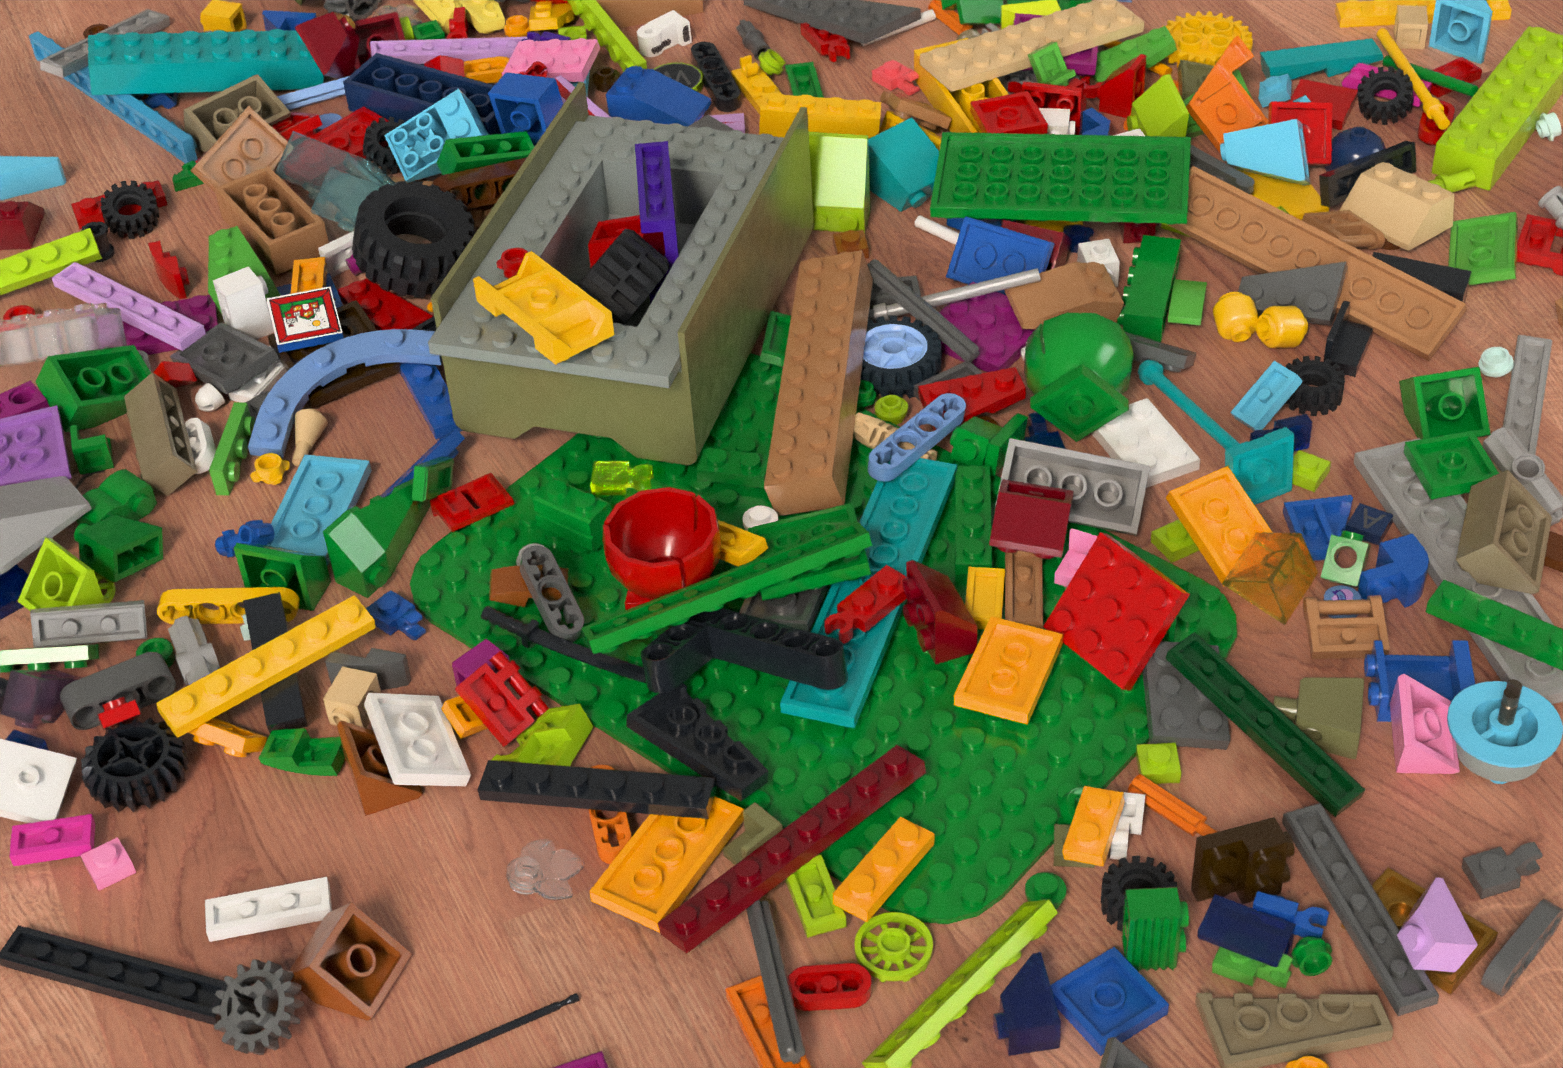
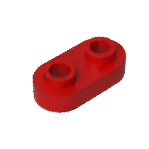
[1418,101,1455,146]
[788,963,872,1011]

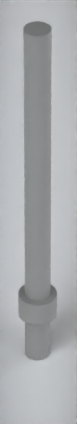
[868,268,1041,322]

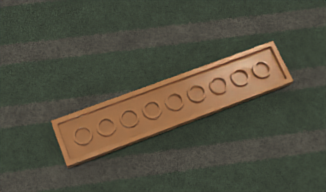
[1167,166,1467,361]

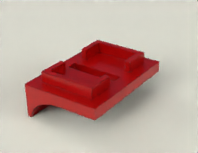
[430,473,514,532]

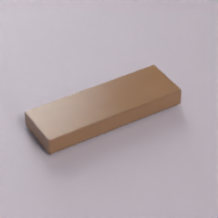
[1005,551,1043,629]

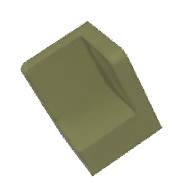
[723,802,783,865]

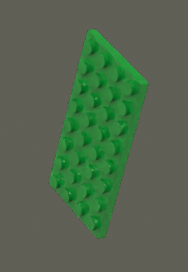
[930,132,1191,225]

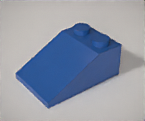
[606,66,712,126]

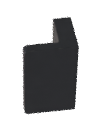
[1324,301,1373,377]

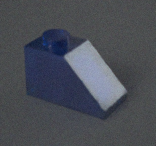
[993,952,1061,1056]

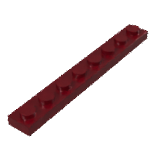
[657,745,926,954]

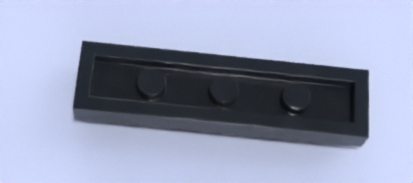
[1319,141,1417,207]

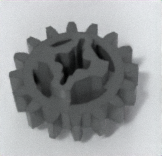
[212,959,304,1055]

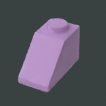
[1397,877,1478,972]

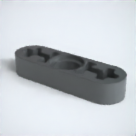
[520,545,584,642]
[1481,899,1563,997]

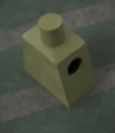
[1273,677,1364,759]

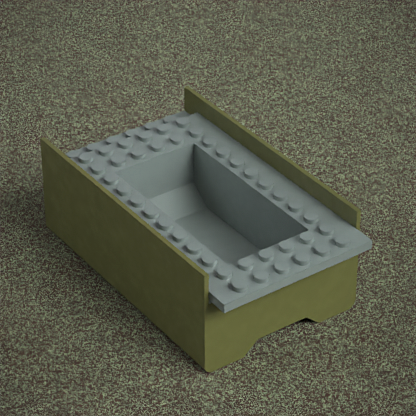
[428,82,814,465]

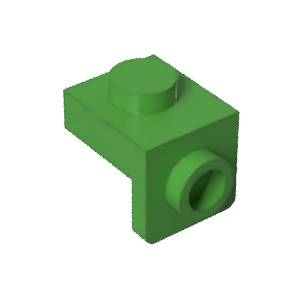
[1027,42,1076,86]

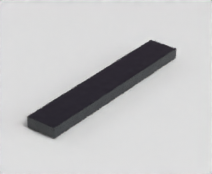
[0,925,228,1025]

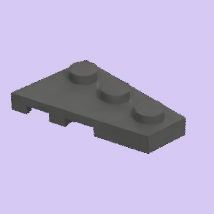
[1238,261,1348,326]

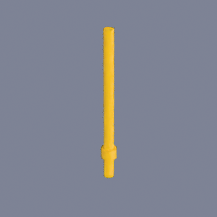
[1376,28,1450,130]

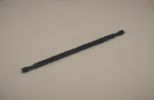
[405,993,580,1068]

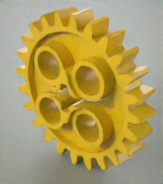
[1162,11,1253,68]

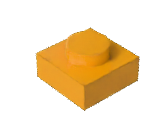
[441,696,488,739]

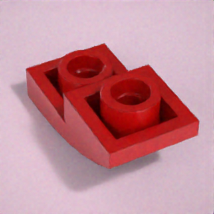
[148,241,190,299]

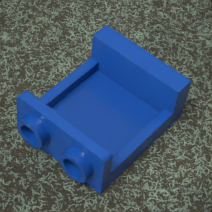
[1364,640,1475,722]

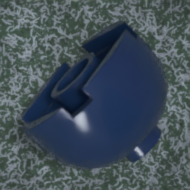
[1324,127,1386,172]

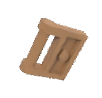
[1302,210,1385,250]
[1303,595,1390,659]

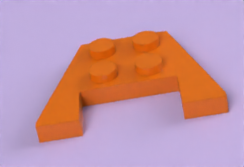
[1186,35,1268,154]

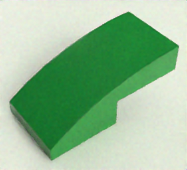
[258,728,345,776]

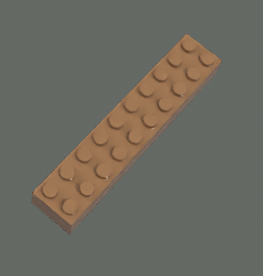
[764,250,873,516]

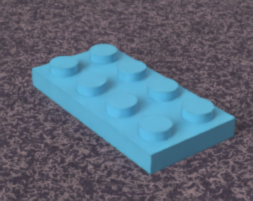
[267,455,372,566]

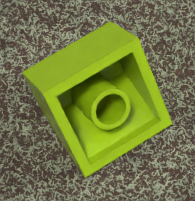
[1127,74,1189,137]

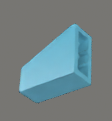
[1220,119,1311,185]

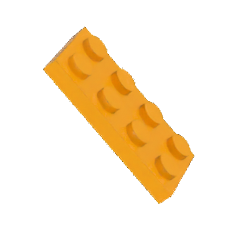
[589,796,744,933]

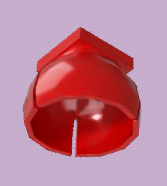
[603,487,722,610]

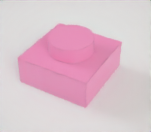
[81,837,136,891]

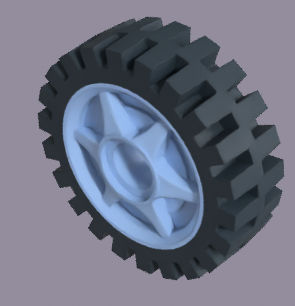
[860,316,942,398]

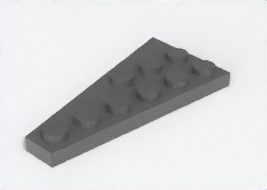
[743,0,921,44]

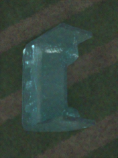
[275,131,395,232]

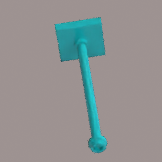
[1138,360,1294,505]

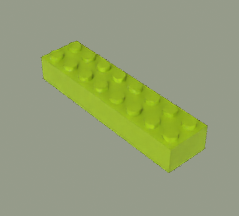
[1431,26,1563,191]

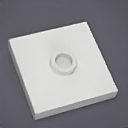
[0,739,77,823]

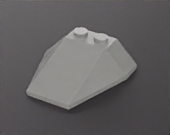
[0,476,91,575]

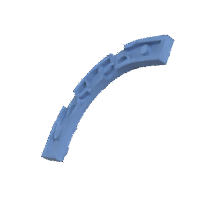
[248,329,442,458]

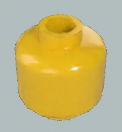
[1213,292,1259,342]
[1256,306,1308,349]

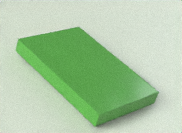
[1448,212,1518,285]

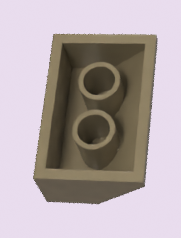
[184,74,291,152]
[1456,469,1552,594]

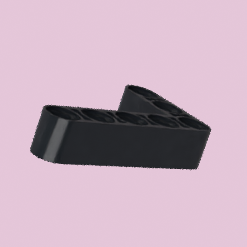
[641,608,848,693]

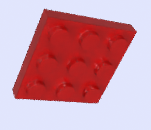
[1043,532,1190,691]

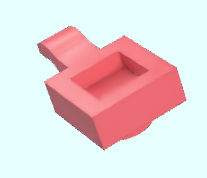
[872,60,920,95]

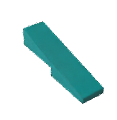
[1260,38,1383,80]

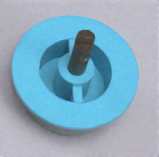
[1447,679,1563,784]

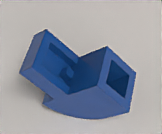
[1358,534,1429,608]

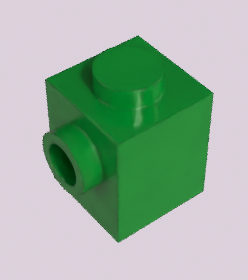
[950,416,1003,466]

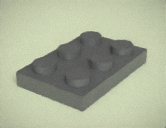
[170,322,279,394]
[1142,641,1230,750]

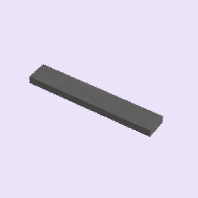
[1282,803,1439,1016]

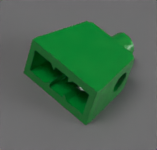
[74,516,163,582]

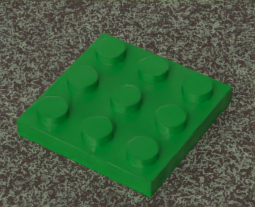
[748,503,871,601]

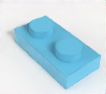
[1230,361,1303,434]

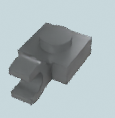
[1462,842,1543,899]

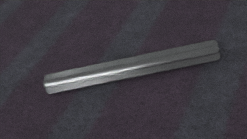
[867,259,980,362]
[746,900,806,1064]

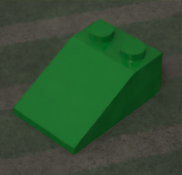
[35,345,151,432]

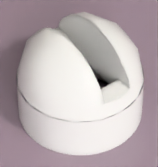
[195,383,225,412]

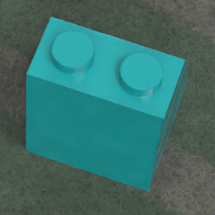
[868,117,939,212]

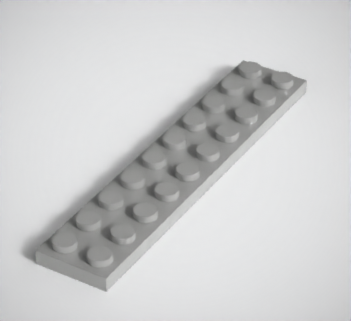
[1354,438,1563,704]

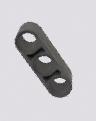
[60,652,176,730]

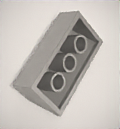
[995,438,1150,536]

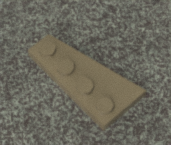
[1195,993,1394,1068]

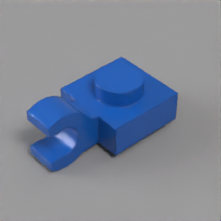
[366,590,426,641]
[1249,891,1329,941]

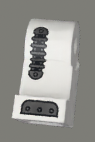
[637,10,692,57]

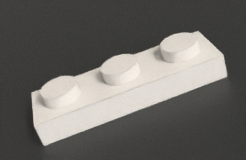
[205,877,332,942]

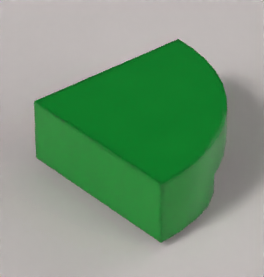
[172,161,204,192]

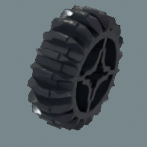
[81,717,189,812]

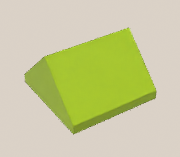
[18,537,105,611]

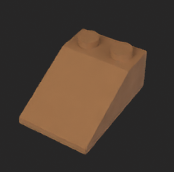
[1004,262,1124,329]

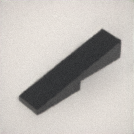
[243,592,308,733]

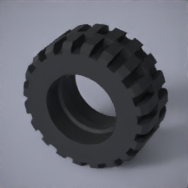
[352,181,476,298]
[577,229,670,325]

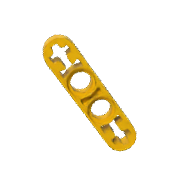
[157,587,299,624]

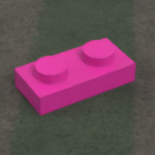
[9,814,95,866]

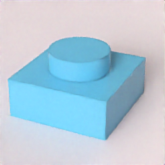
[1258,74,1292,108]

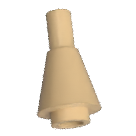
[292,408,328,467]

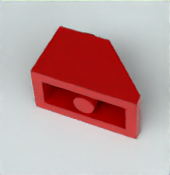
[1097,54,1146,119]

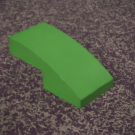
[1168,279,1207,325]

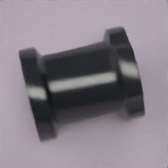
[81,222,115,262]

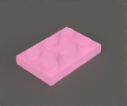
[502,38,600,82]

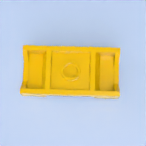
[473,251,615,365]

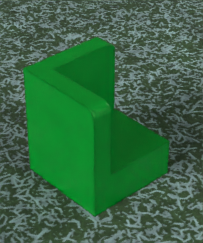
[70,424,114,475]

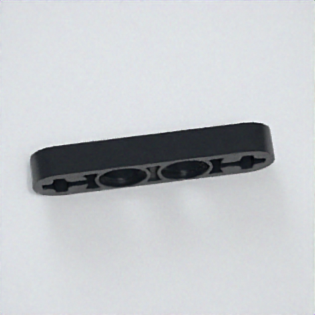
[691,42,741,112]

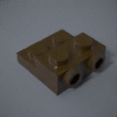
[1191,817,1294,904]

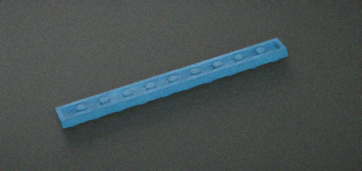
[28,31,198,163]

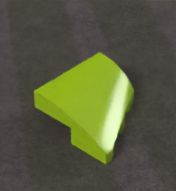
[491,704,593,766]

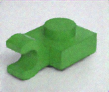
[1212,931,1293,988]

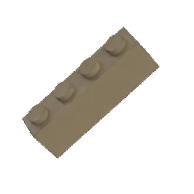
[124,372,197,496]

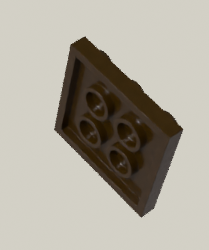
[268,300,401,409]

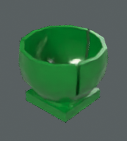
[1024,313,1134,442]

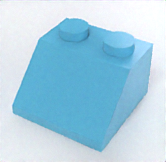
[1429,0,1493,64]

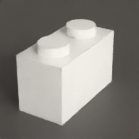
[213,266,274,340]

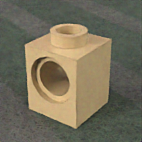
[1394,5,1428,49]
[323,666,381,728]

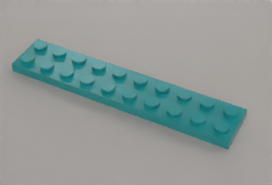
[780,456,957,729]

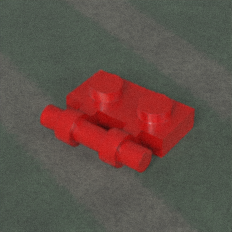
[454,650,549,747]

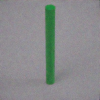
[1382,55,1479,97]

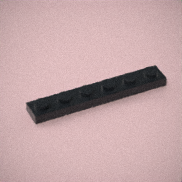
[477,760,717,819]

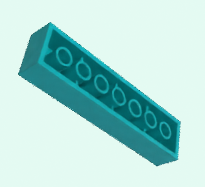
[88,29,324,95]

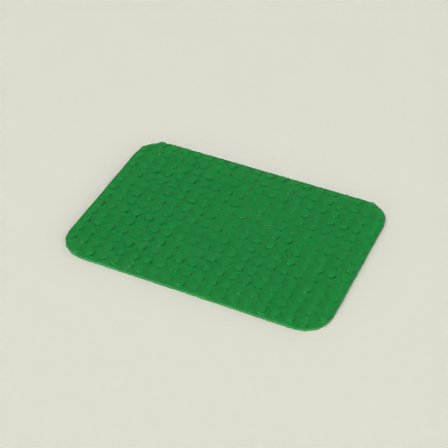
[410,353,1237,924]

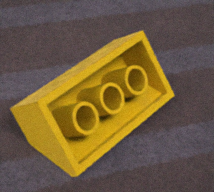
[759,92,881,139]

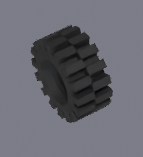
[1357,66,1414,125]
[363,117,404,174]
[101,180,159,239]
[1285,356,1345,416]
[1100,856,1178,932]

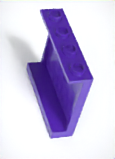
[635,141,679,304]

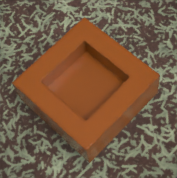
[833,230,869,259]

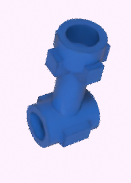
[215,520,275,558]

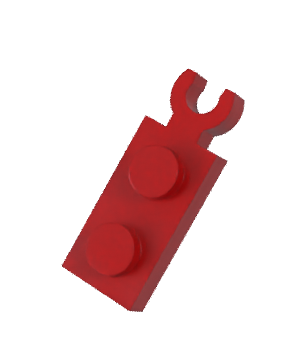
[800,23,850,62]
[824,565,907,644]

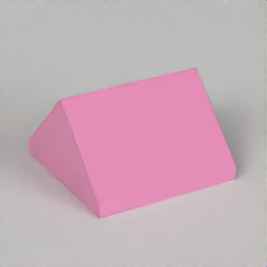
[1390,674,1460,774]

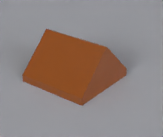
[337,720,423,816]

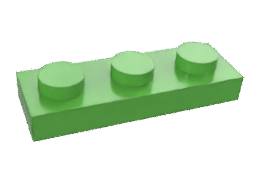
[209,402,256,496]

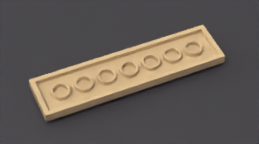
[919,0,1145,92]

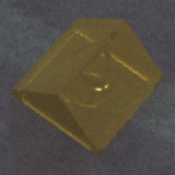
[1222,532,1318,625]

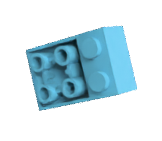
[384,89,489,183]

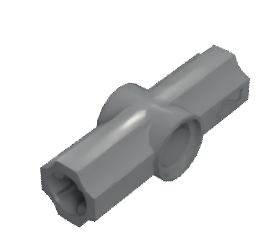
[1483,427,1563,526]
[168,616,220,686]

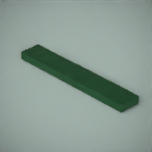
[1165,632,1365,818]

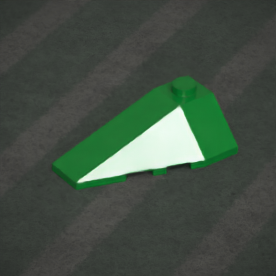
[323,478,430,598]

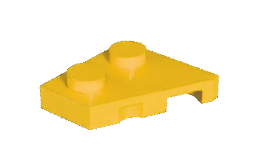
[529,1,575,31]

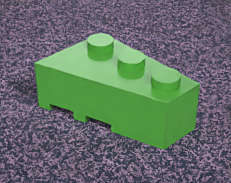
[208,226,281,314]

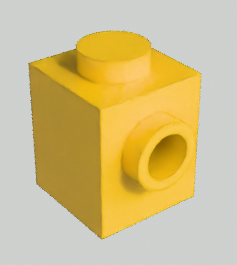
[200,0,247,32]

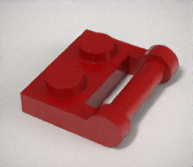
[1517,214,1563,276]

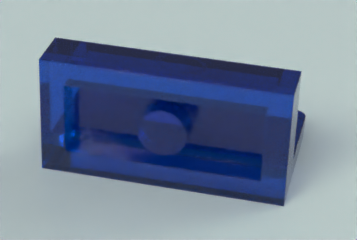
[1197,895,1296,967]

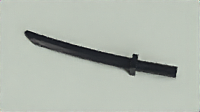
[481,606,646,683]

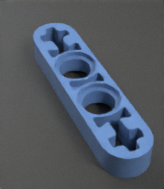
[867,393,966,482]

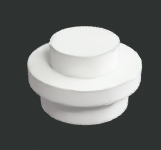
[743,506,778,531]

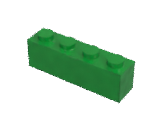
[1117,235,1181,342]

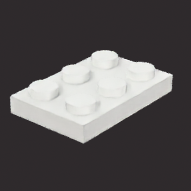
[1091,398,1200,488]
[364,693,471,786]

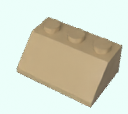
[1339,162,1454,251]

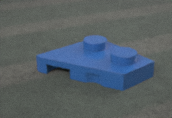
[1283,495,1353,562]

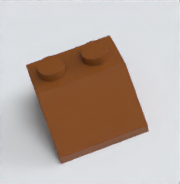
[289,902,412,1021]

